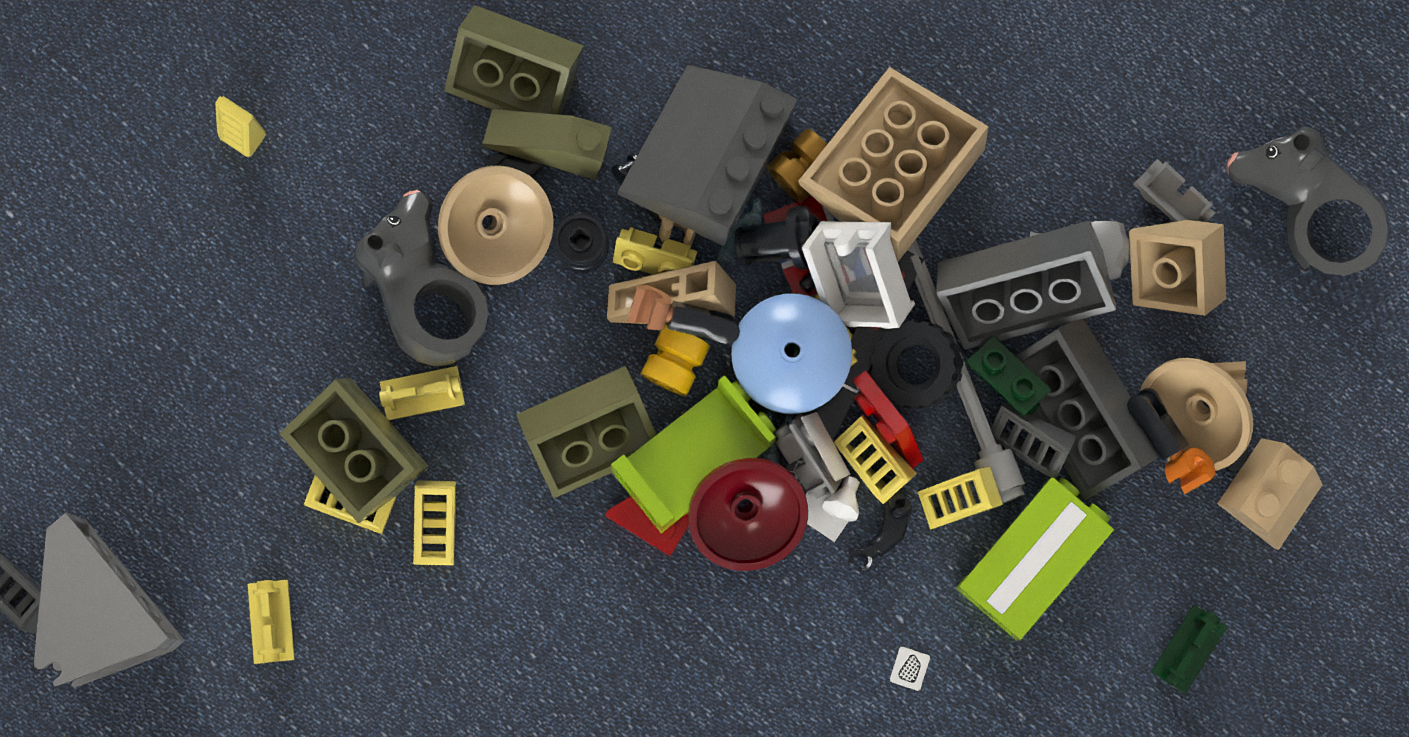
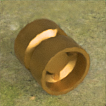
[766,128,827,203]

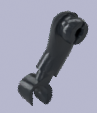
[848,494,912,575]

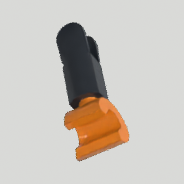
[1127,388,1215,494]

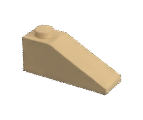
[607,261,736,324]

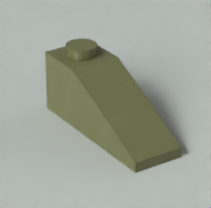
[482,109,612,180]

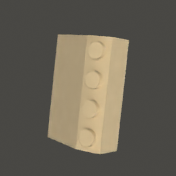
[799,67,989,262]

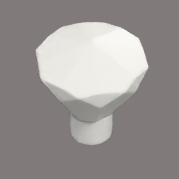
[822,476,860,522]

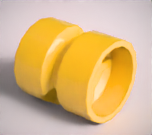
[640,324,710,397]

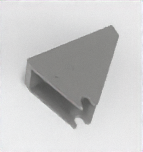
[34,513,185,687]

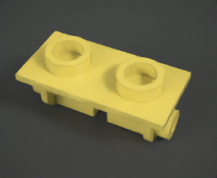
[613,227,698,275]
[379,366,465,420]
[248,580,295,664]

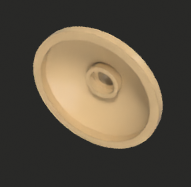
[438,166,554,285]
[1140,358,1253,471]

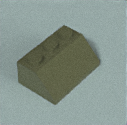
[444,5,584,115]
[516,366,656,498]
[279,378,428,523]

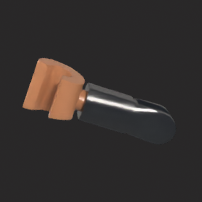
[627,284,740,344]

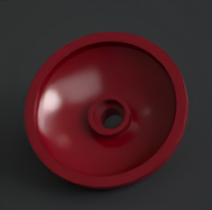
[688,458,808,571]

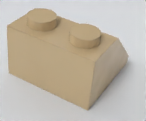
[1129,220,1226,316]
[1217,438,1323,550]

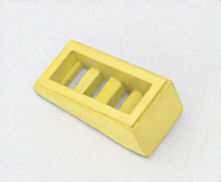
[215,96,266,157]
[834,415,917,504]
[918,467,1003,530]
[304,475,396,534]
[413,480,456,565]

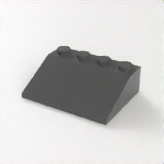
[618,65,798,246]

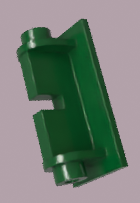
[966,336,1052,417]
[1151,605,1228,694]

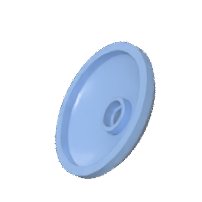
[731,293,852,414]

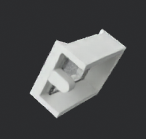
[802,221,915,329]

